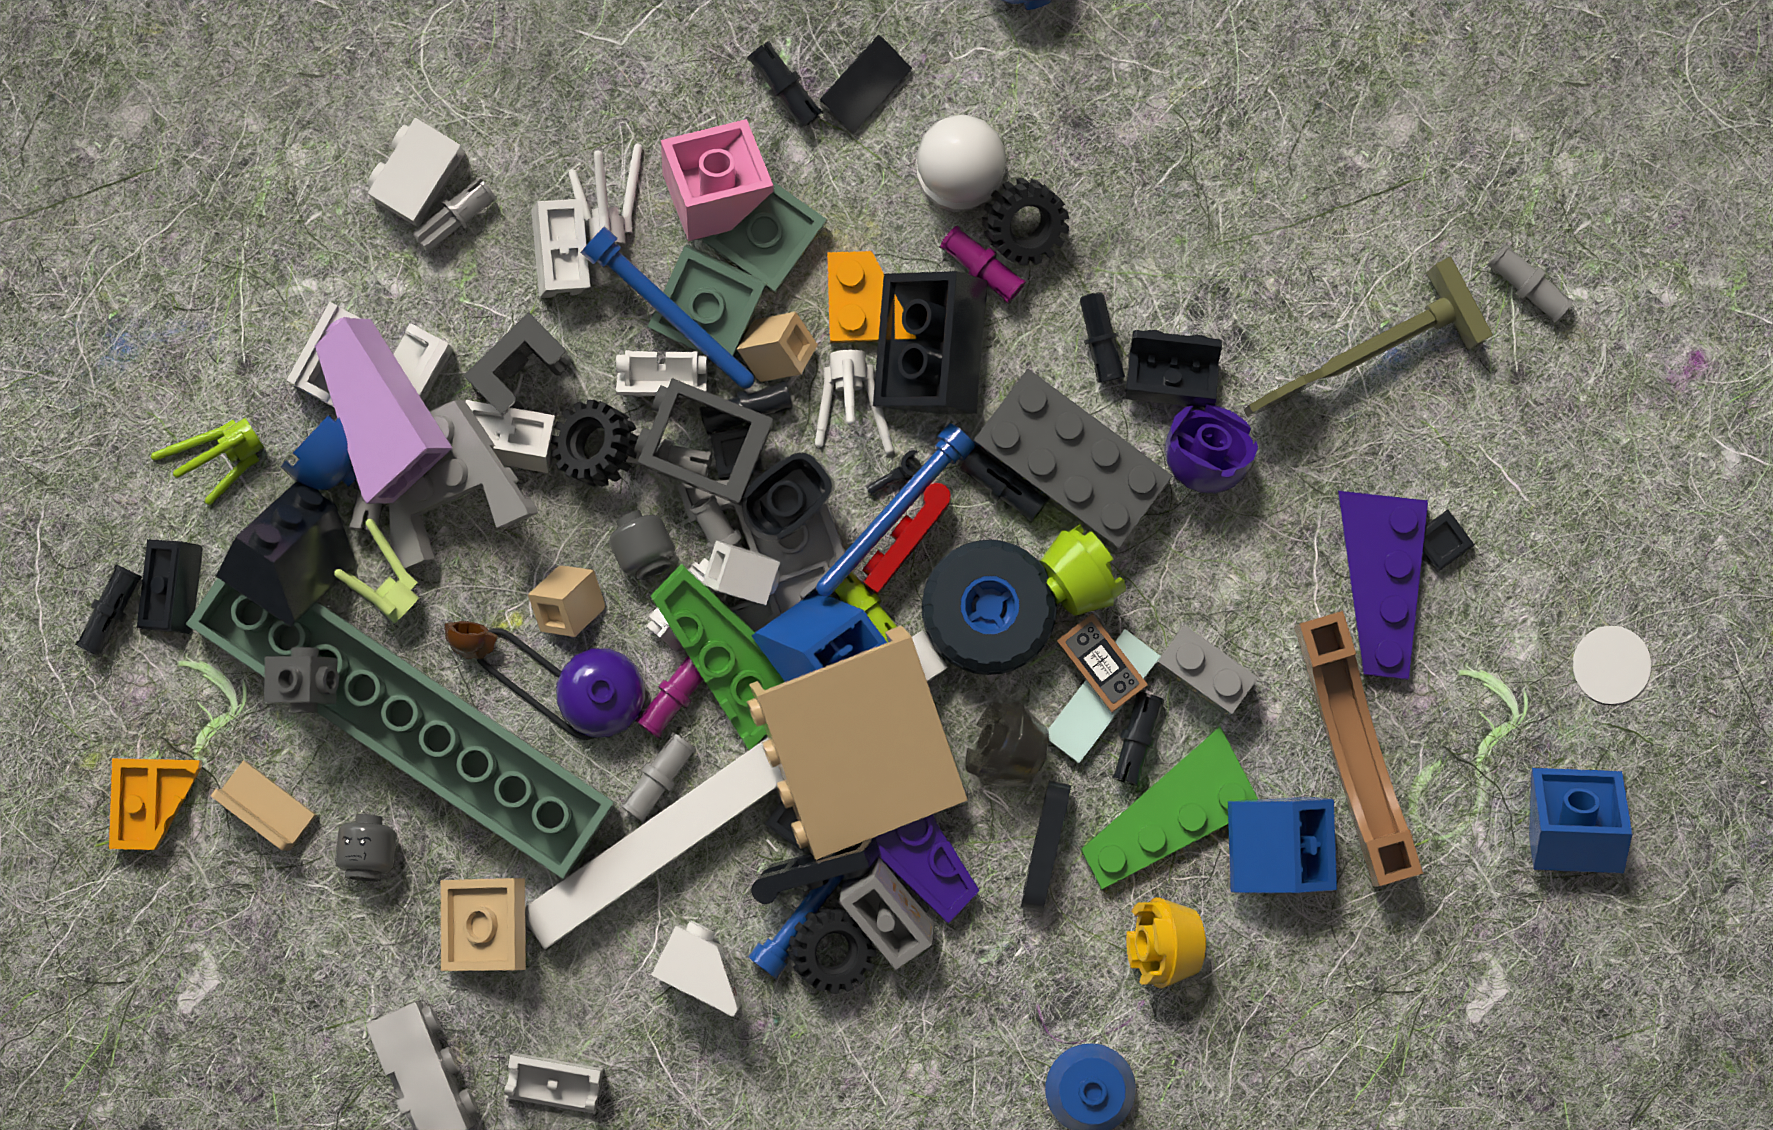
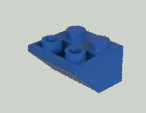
[751,591,887,682]
[1228,797,1337,893]

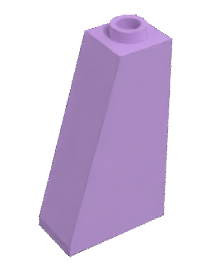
[315,317,452,503]

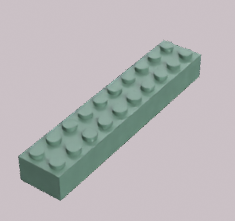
[186,578,617,878]

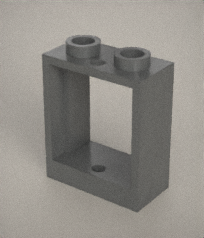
[634,378,774,506]

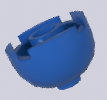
[280,415,356,491]

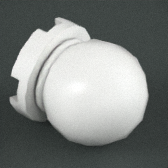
[916,115,1006,212]

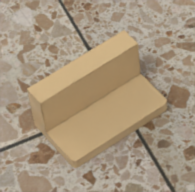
[211,760,317,851]

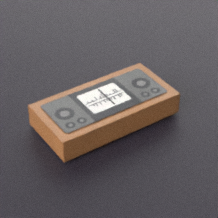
[1057,613,1148,713]

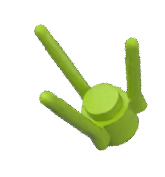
[151,418,265,505]

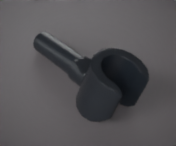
[866,450,919,496]

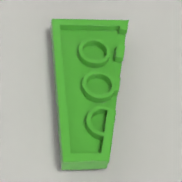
[651,564,785,750]
[1080,726,1258,889]

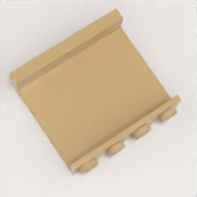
[747,625,967,860]

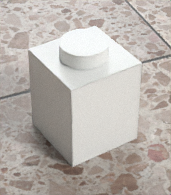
[703,540,780,605]

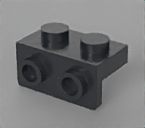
[1125,330,1222,408]

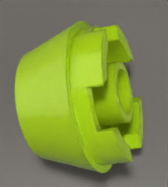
[1039,525,1126,616]

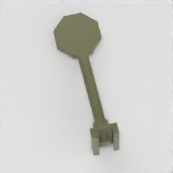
[1244,256,1493,418]

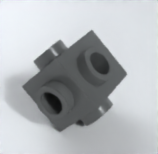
[264,647,339,713]

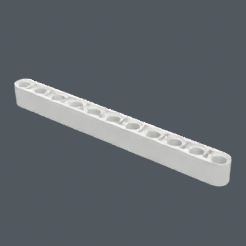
[525,630,949,950]

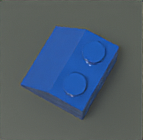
[1529,768,1632,873]

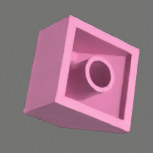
[661,119,774,241]

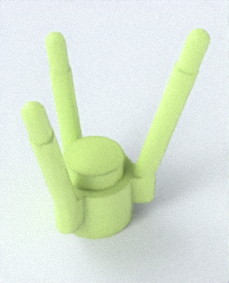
[334,519,419,624]

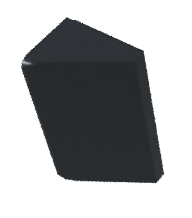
[820,35,912,134]
[136,539,202,634]

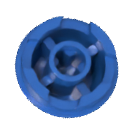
[1045,1043,1136,1130]

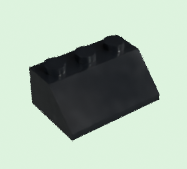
[873,271,988,414]
[216,481,356,627]

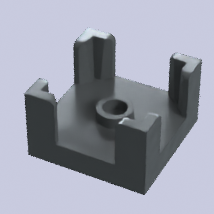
[463,312,574,416]

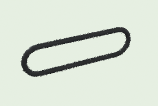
[477,628,594,740]

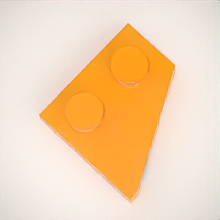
[827,251,916,343]
[109,758,202,850]

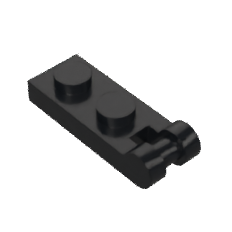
[751,837,880,904]

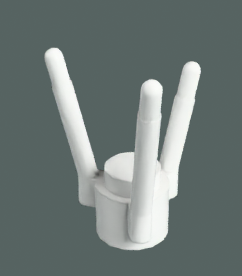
[569,144,642,245]
[815,350,894,454]

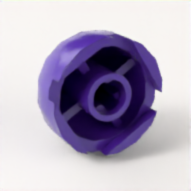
[1164,405,1258,494]
[556,648,645,738]

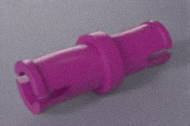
[939,225,1026,304]
[636,656,703,739]

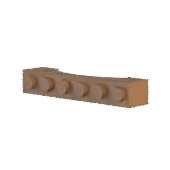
[1294,611,1423,886]

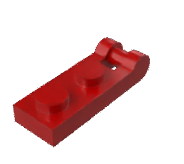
[862,483,950,595]

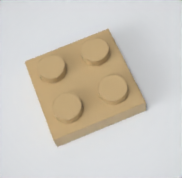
[441,878,526,971]

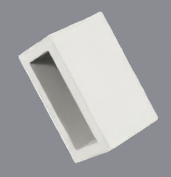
[367,118,465,228]

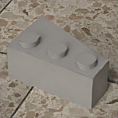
[365,1000,479,1130]

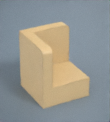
[737,312,818,382]
[528,565,605,637]

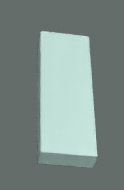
[1043,629,1160,764]

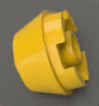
[1126,897,1206,989]

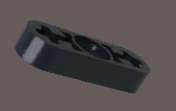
[1020,780,1071,913]

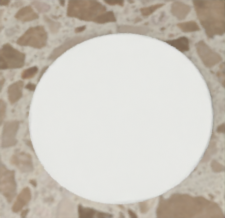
[1573,626,1651,704]

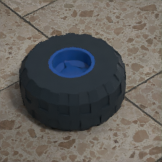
[921,539,1057,675]

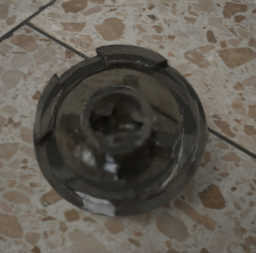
[965,701,1049,787]

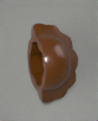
[444,621,498,659]

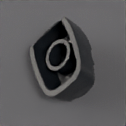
[742,452,835,542]

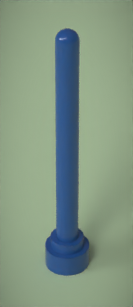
[580,226,754,389]
[816,423,976,596]
[748,875,844,979]

